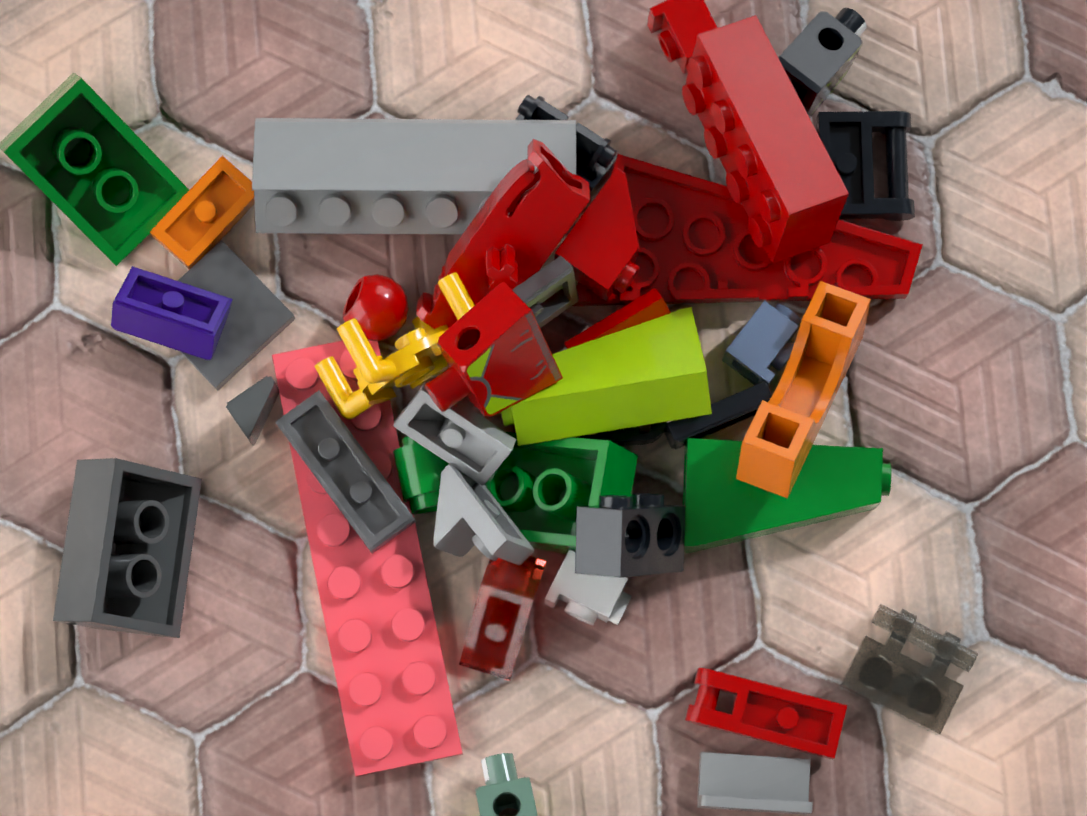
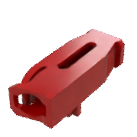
[416,139,590,329]

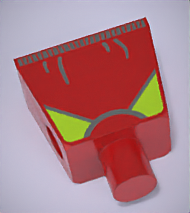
[424,281,563,417]

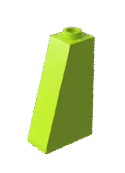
[501,307,712,446]

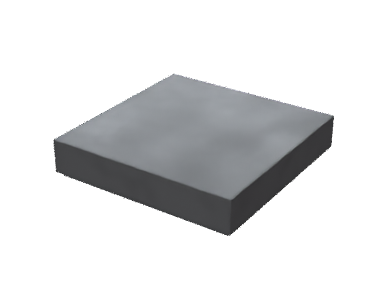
[178,240,296,391]

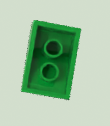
[0,73,189,266]
[484,432,638,554]

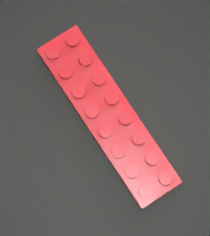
[272,340,463,777]

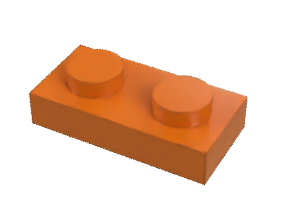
[150,155,255,270]

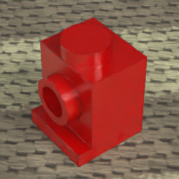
[647,0,718,74]

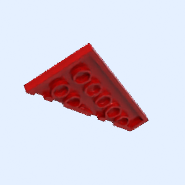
[572,154,923,306]

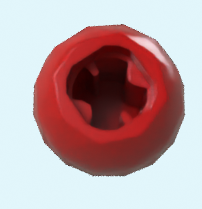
[343,274,409,341]

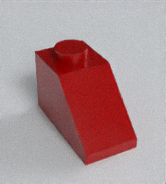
[554,167,641,301]

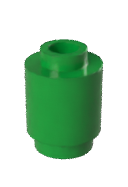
[393,436,449,514]

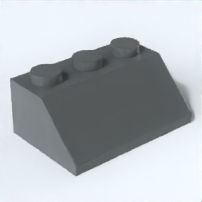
[53,458,202,638]

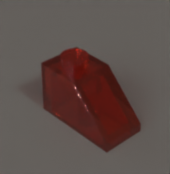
[459,556,547,681]

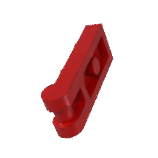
[685,667,848,760]

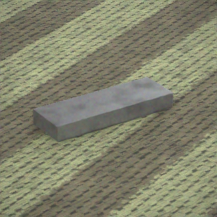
[276,390,416,554]

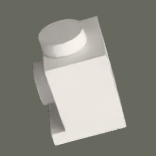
[544,550,632,625]

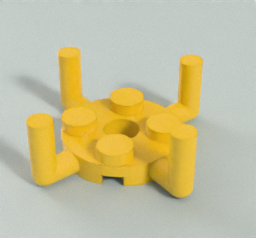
[314,272,475,419]

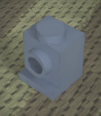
[722,300,801,387]

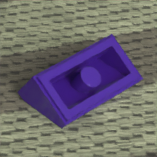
[111,266,233,360]

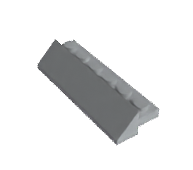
[252,118,576,235]

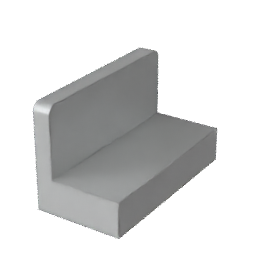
[697,752,813,815]

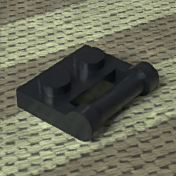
[816,111,915,221]

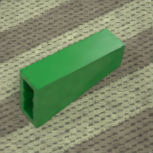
[682,438,892,553]

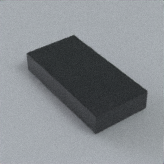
[664,381,772,450]

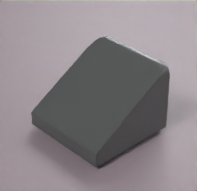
[226,376,279,446]

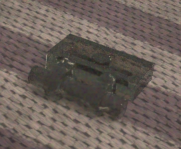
[840,603,978,735]

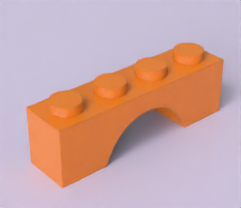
[736,281,871,498]

